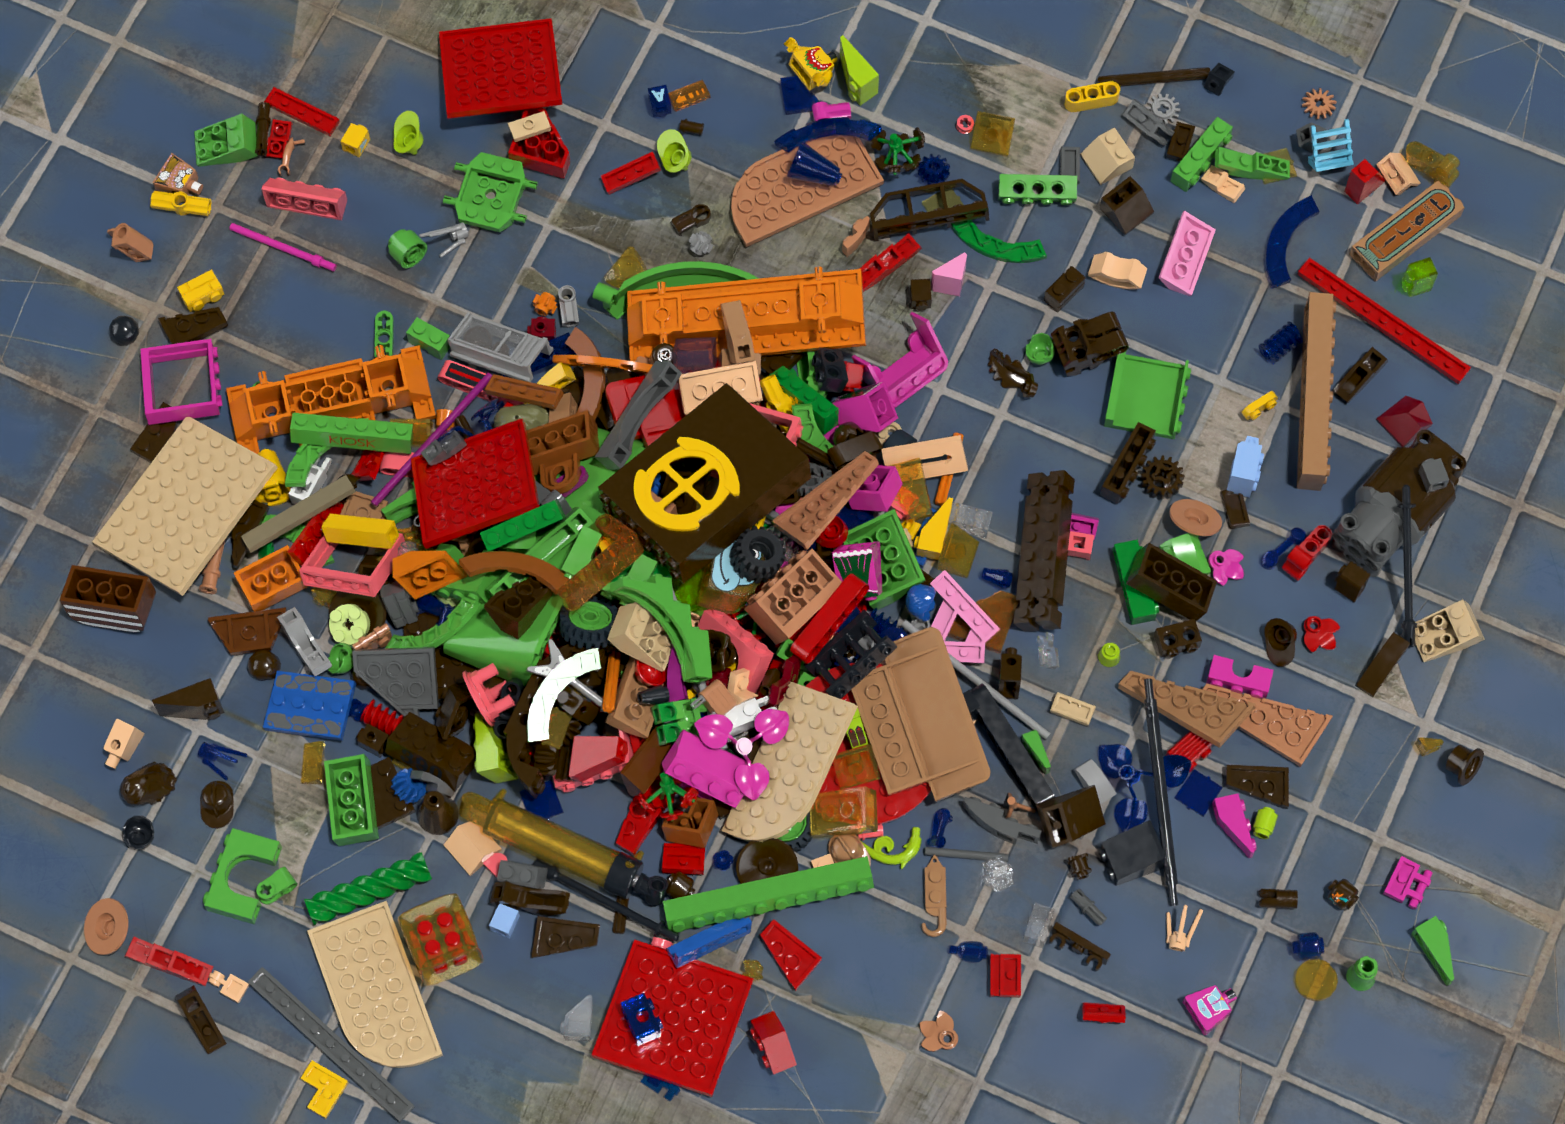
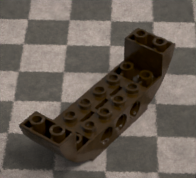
[504,644,607,799]

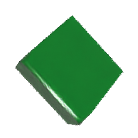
[258,540,274,560]

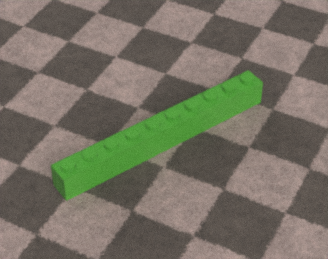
[663,856,874,932]

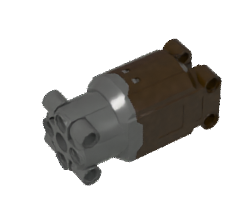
[1332,429,1466,577]

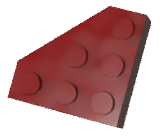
[508,108,571,179]

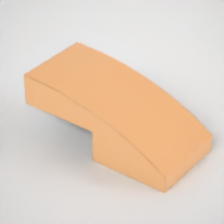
[1201,165,1245,203]

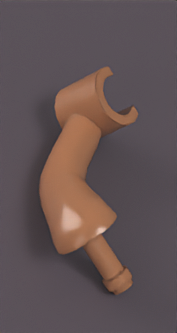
[278,137,305,176]

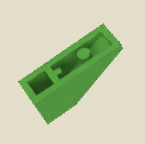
[1411,916,1454,986]

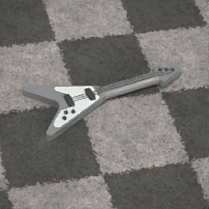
[527,639,608,713]

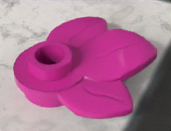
[1208,549,1244,586]

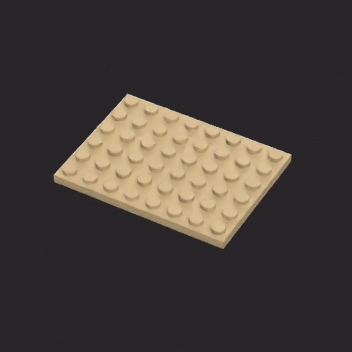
[92,417,278,596]

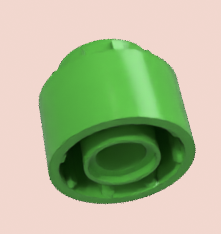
[388,229,427,268]

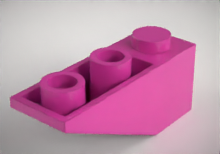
[1212,794,1257,858]

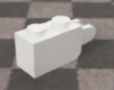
[288,456,332,504]
[724,696,777,736]

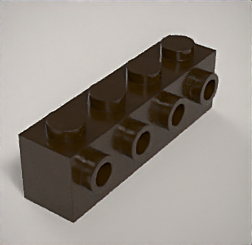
[1100,422,1156,504]

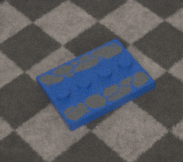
[263,671,356,741]

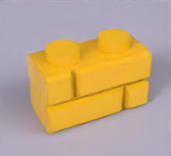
[177,269,224,312]

